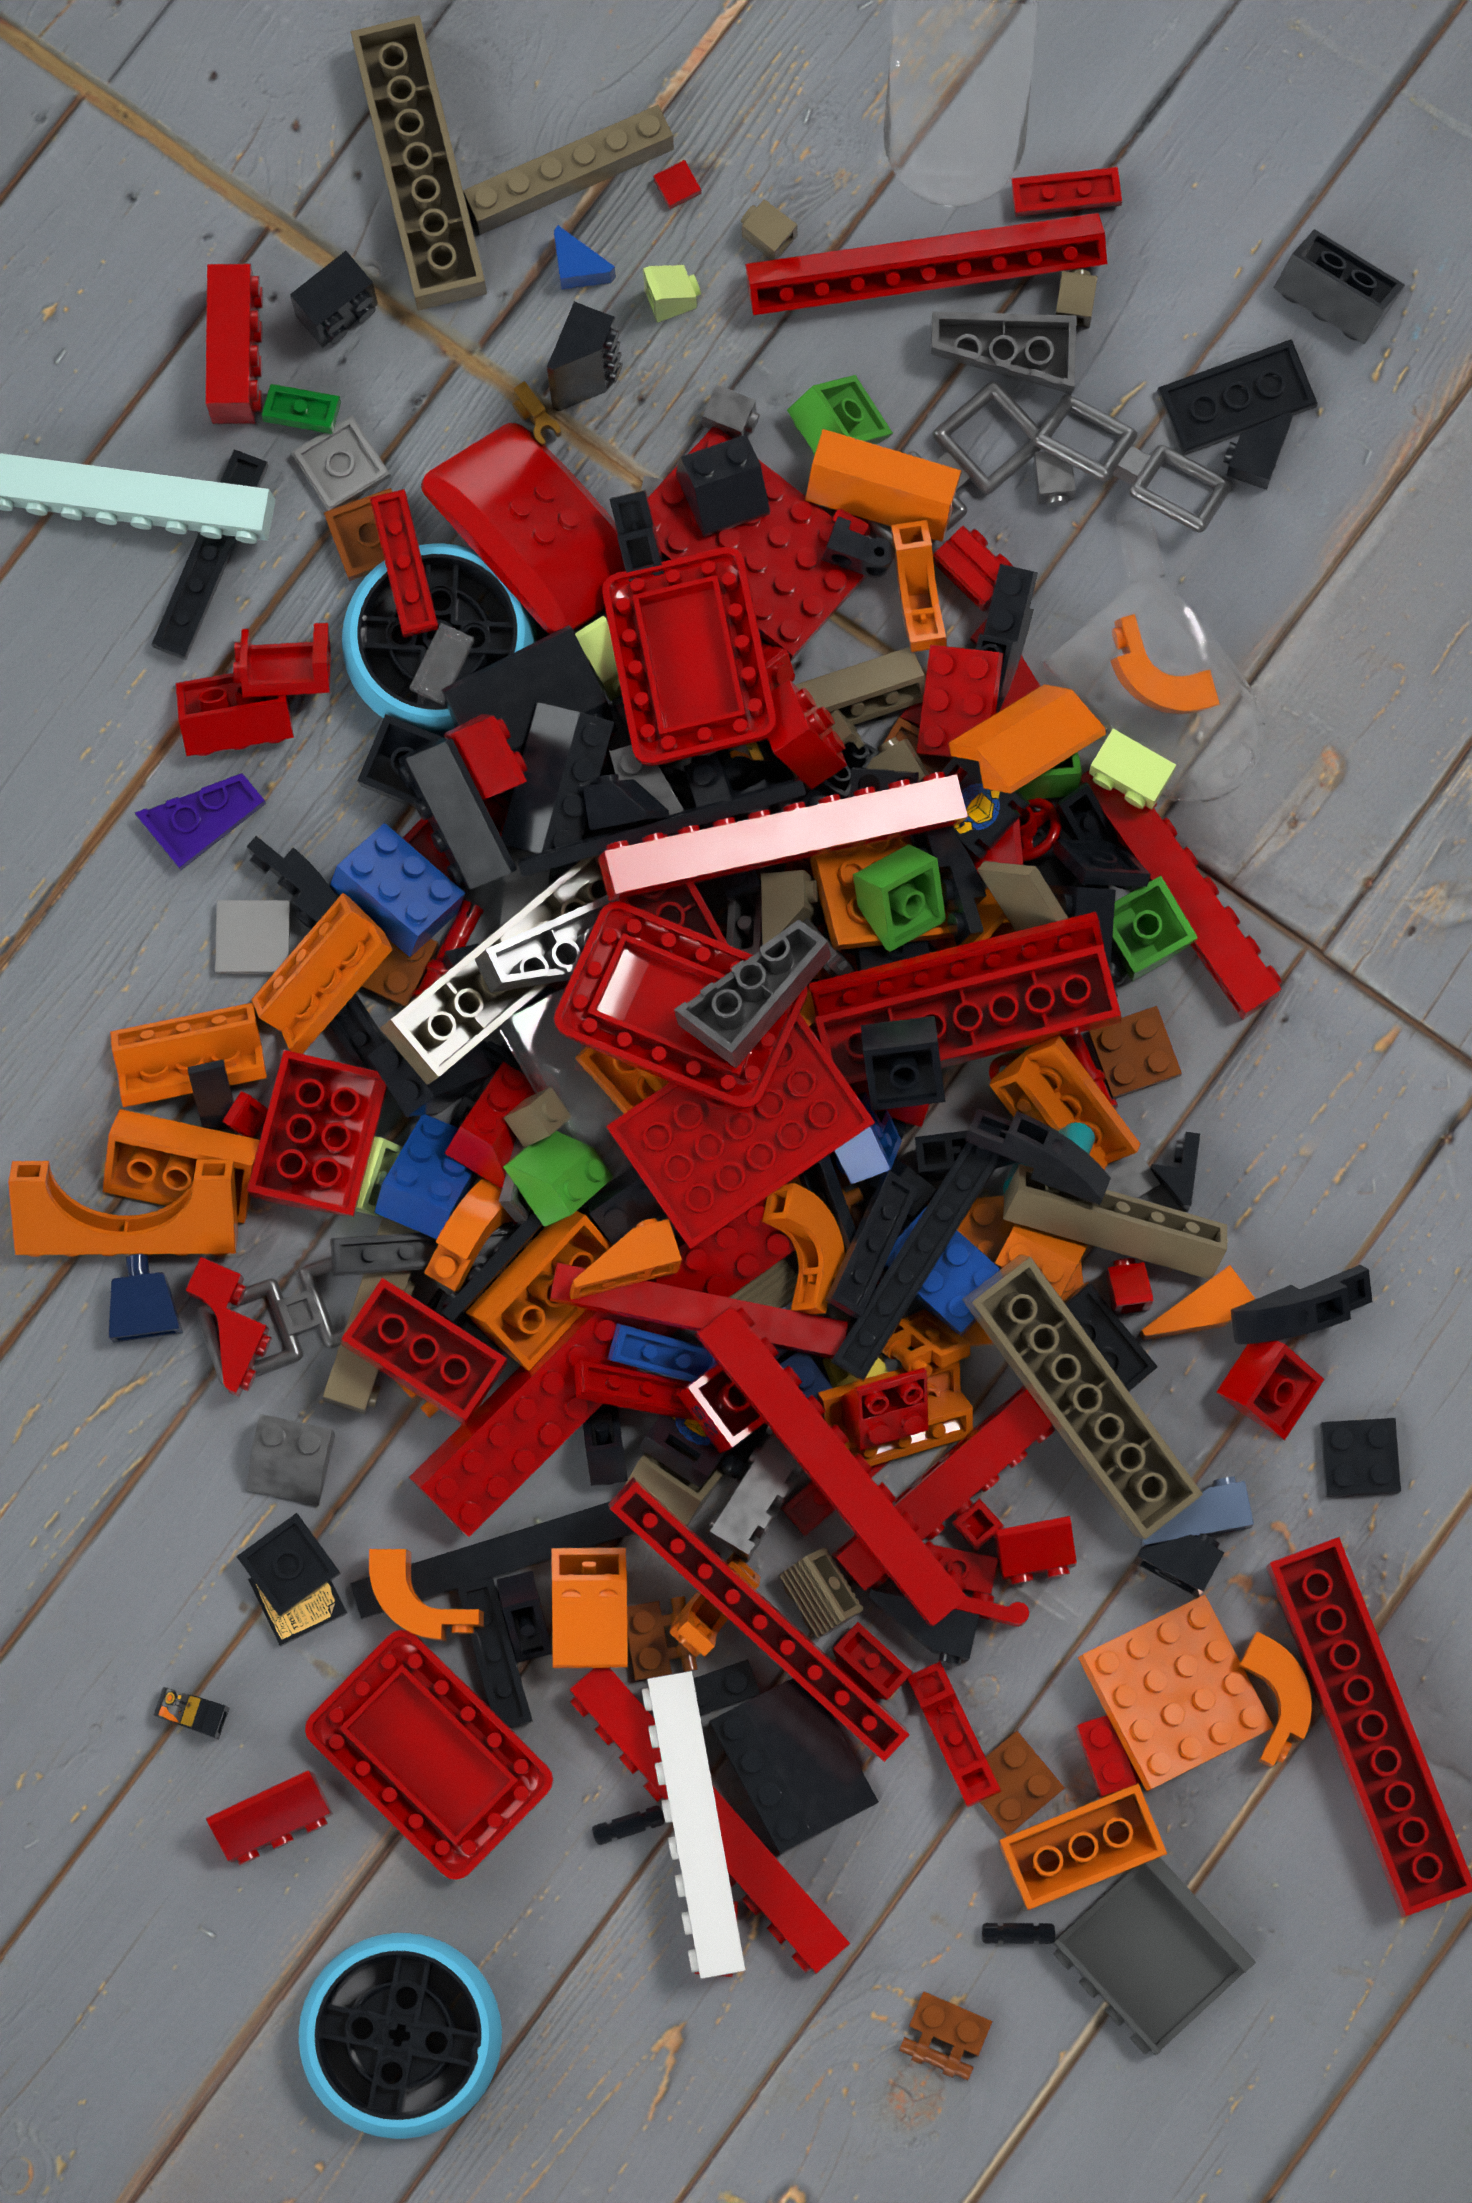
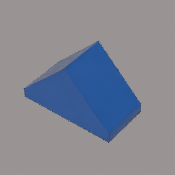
[554,225,616,290]

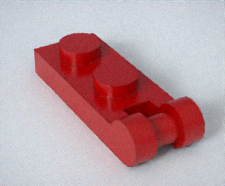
[955,1592,1029,1627]

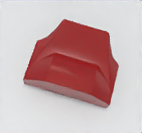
[833,1622,913,1700]

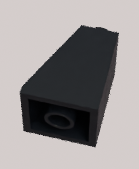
[368,1040,497,1117]

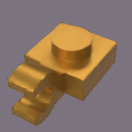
[512,381,561,446]

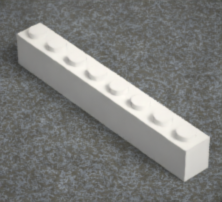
[642,1671,745,1979]

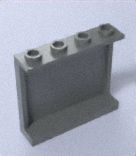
[1053,1857,1256,2055]

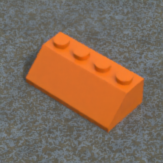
[102,1109,260,1224]
[465,1211,612,1371]
[998,1783,1167,1910]

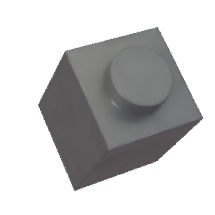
[702,384,760,439]
[1033,451,1076,507]

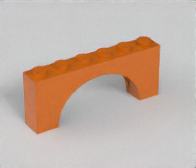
[8,1159,239,1257]

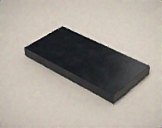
[1157,339,1318,455]

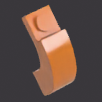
[891,520,947,652]
[1110,614,1220,714]
[424,1178,513,1291]
[762,1183,845,1315]
[369,1549,484,1642]
[669,1552,761,1657]
[1239,1631,1312,1768]

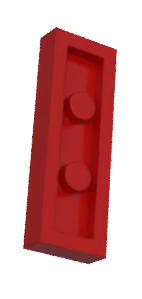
[1011,167,1122,217]

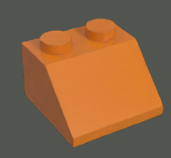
[995,1223,1088,1298]

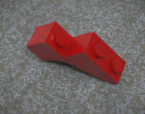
[186,1257,272,1397]

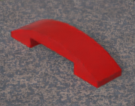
[908,1661,1002,1807]

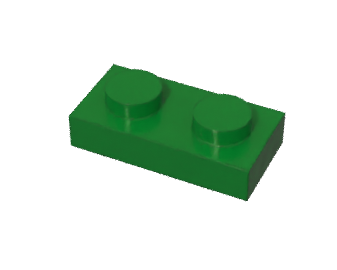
[262,384,341,434]

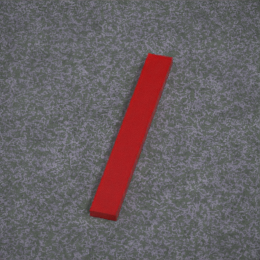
[809,912,1105,1016]
[549,1263,848,1359]

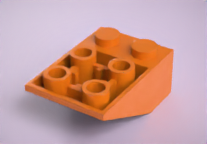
[551,1548,628,1668]

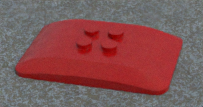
[421,423,626,634]
[602,547,777,766]
[554,901,808,1109]
[305,1629,554,1880]

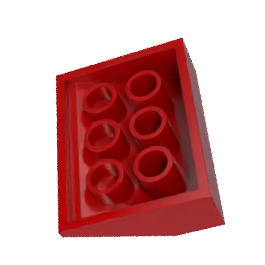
[247,1050,388,1217]

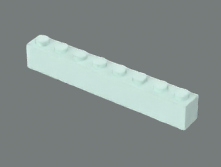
[0,453,276,544]

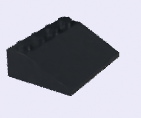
[441,625,617,756]
[709,1678,879,1856]

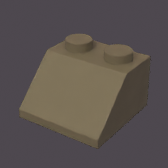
[761,870,824,946]
[625,1439,725,1526]

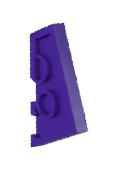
[135,773,266,870]

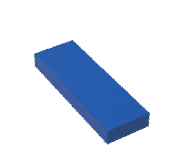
[607,1323,717,1382]

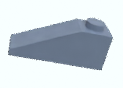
[1141,1477,1254,1549]

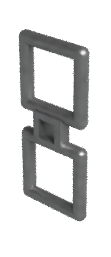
[862,381,1042,545]
[1033,394,1232,533]
[195,1256,345,1386]

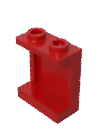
[233,623,331,698]

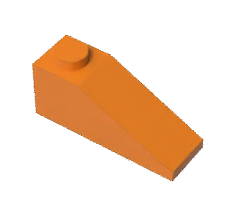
[569,1218,682,1300]
[1139,1265,1255,1340]

